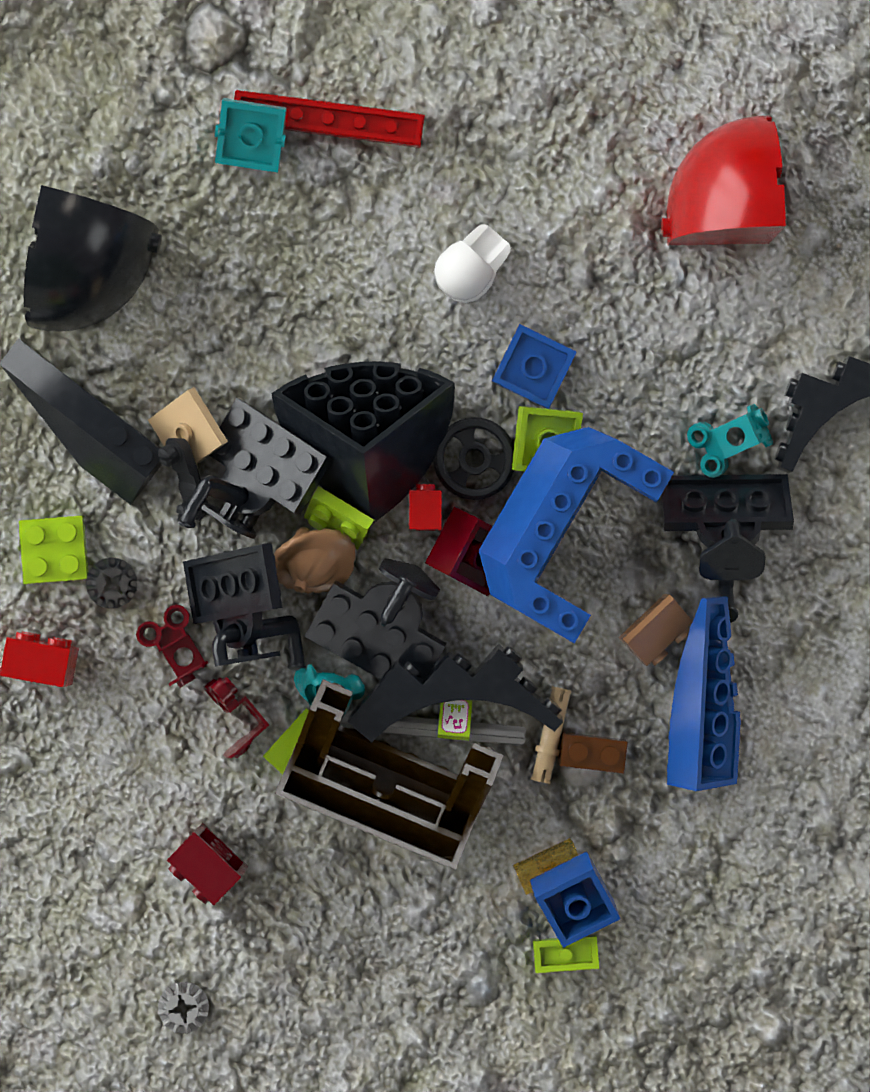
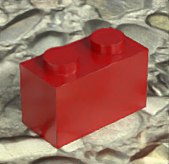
[409,484,442,531]

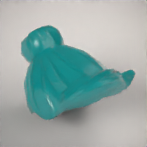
[294,664,365,717]

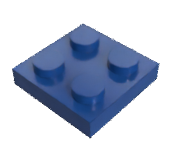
[491,324,577,409]

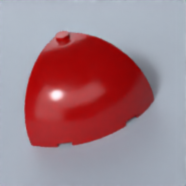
[661,115,786,246]

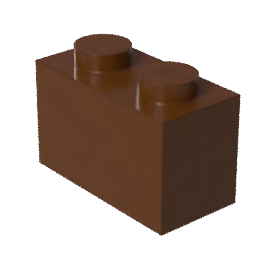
[558,732,628,774]

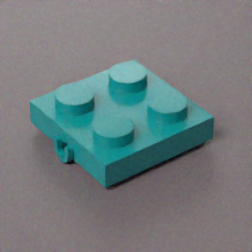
[215,98,287,173]

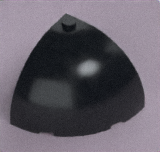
[23,185,162,332]
[271,361,455,525]

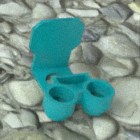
[687,404,773,478]

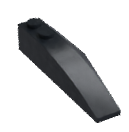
[0,338,162,505]

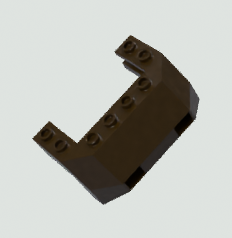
[274,679,504,870]

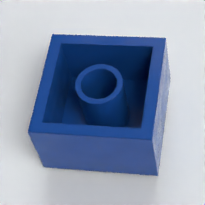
[530,851,621,948]

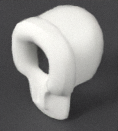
[434,224,511,303]

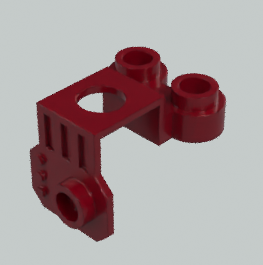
[136,605,210,688]
[203,677,270,759]

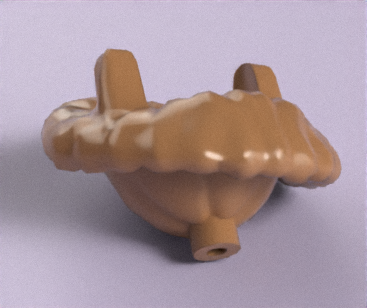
[274,527,356,594]

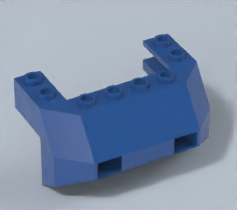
[479,427,674,644]

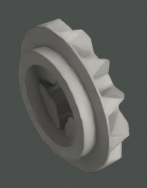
[158,982,209,1034]

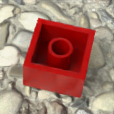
[0,631,79,687]

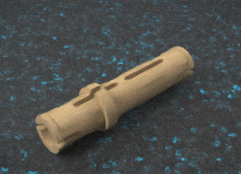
[530,686,571,784]

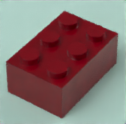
[167,823,249,905]

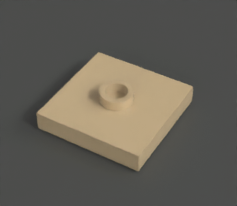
[148,387,228,465]

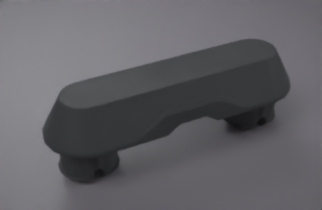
[158,438,208,521]

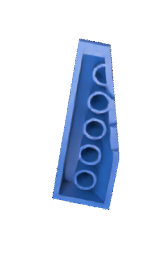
[667,596,741,791]

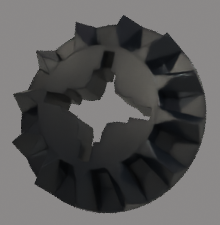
[86,558,137,609]

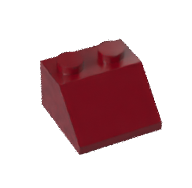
[425,507,492,597]

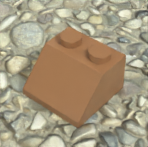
[618,594,693,666]

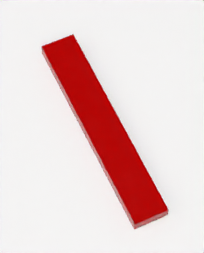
[234,90,425,148]

